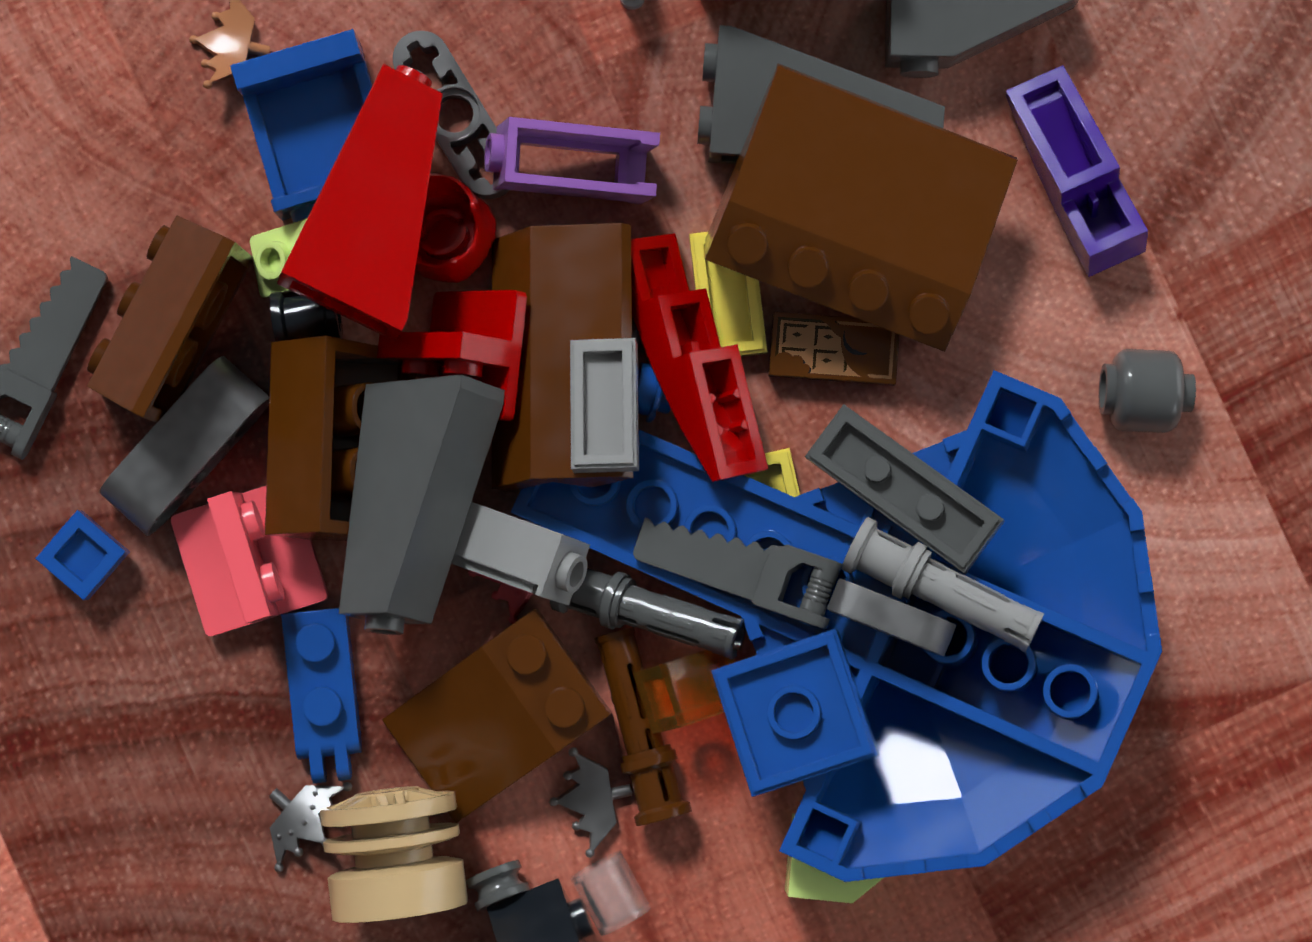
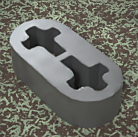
[827,578,957,656]

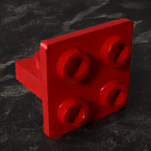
[377,290,527,421]

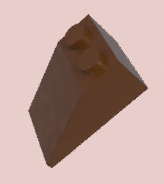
[382,608,611,823]

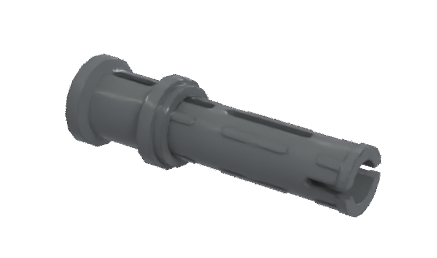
[550,568,746,660]

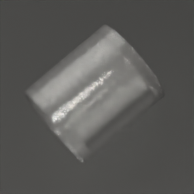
[570,851,651,936]

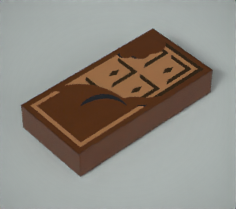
[768,312,900,386]

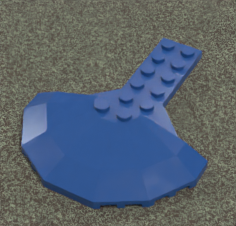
[511,370,1162,882]

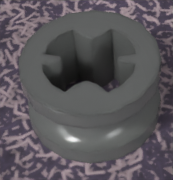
[466,860,530,912]

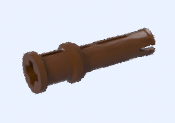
[594,627,692,826]

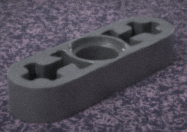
[393,30,509,199]

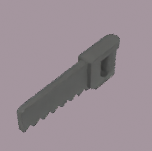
[0,256,108,460]
[633,518,842,630]

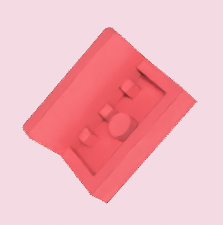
[171,486,328,636]

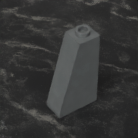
[339,375,505,635]

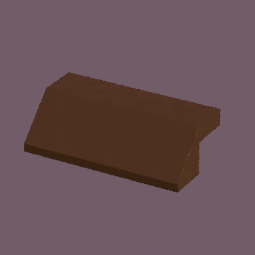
[492,223,633,491]

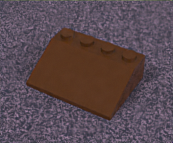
[705,63,1018,352]

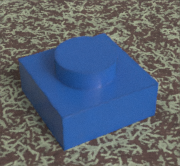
[35,510,130,600]

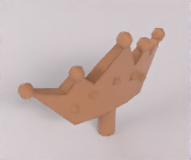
[189,0,270,89]

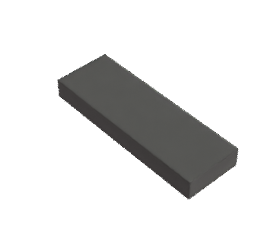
[805,404,1005,575]

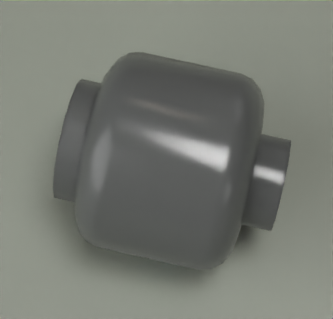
[1098,349,1196,433]

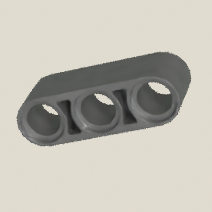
[99,356,270,536]

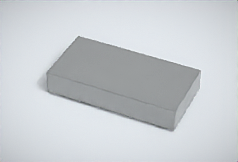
[570,338,639,473]

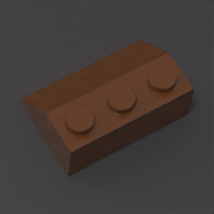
[87,215,253,422]
[265,336,416,541]

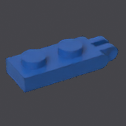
[281,608,362,784]

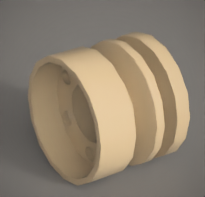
[319,786,468,923]

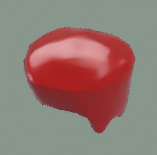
[415,173,496,283]

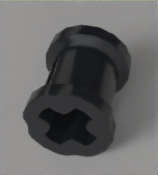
[270,292,343,342]

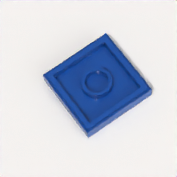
[711,628,880,797]

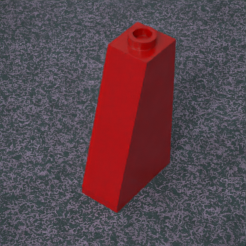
[277,64,443,341]

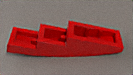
[631,233,768,482]

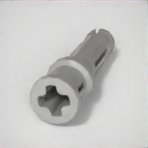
[841,517,1044,652]

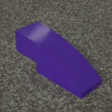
[1006,65,1148,277]

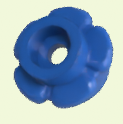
[638,362,671,423]

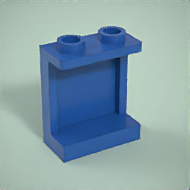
[230,29,373,223]

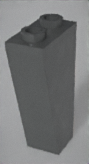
[697,25,945,165]

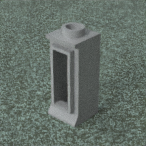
[451,502,590,606]

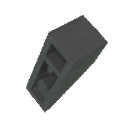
[885,0,1079,78]

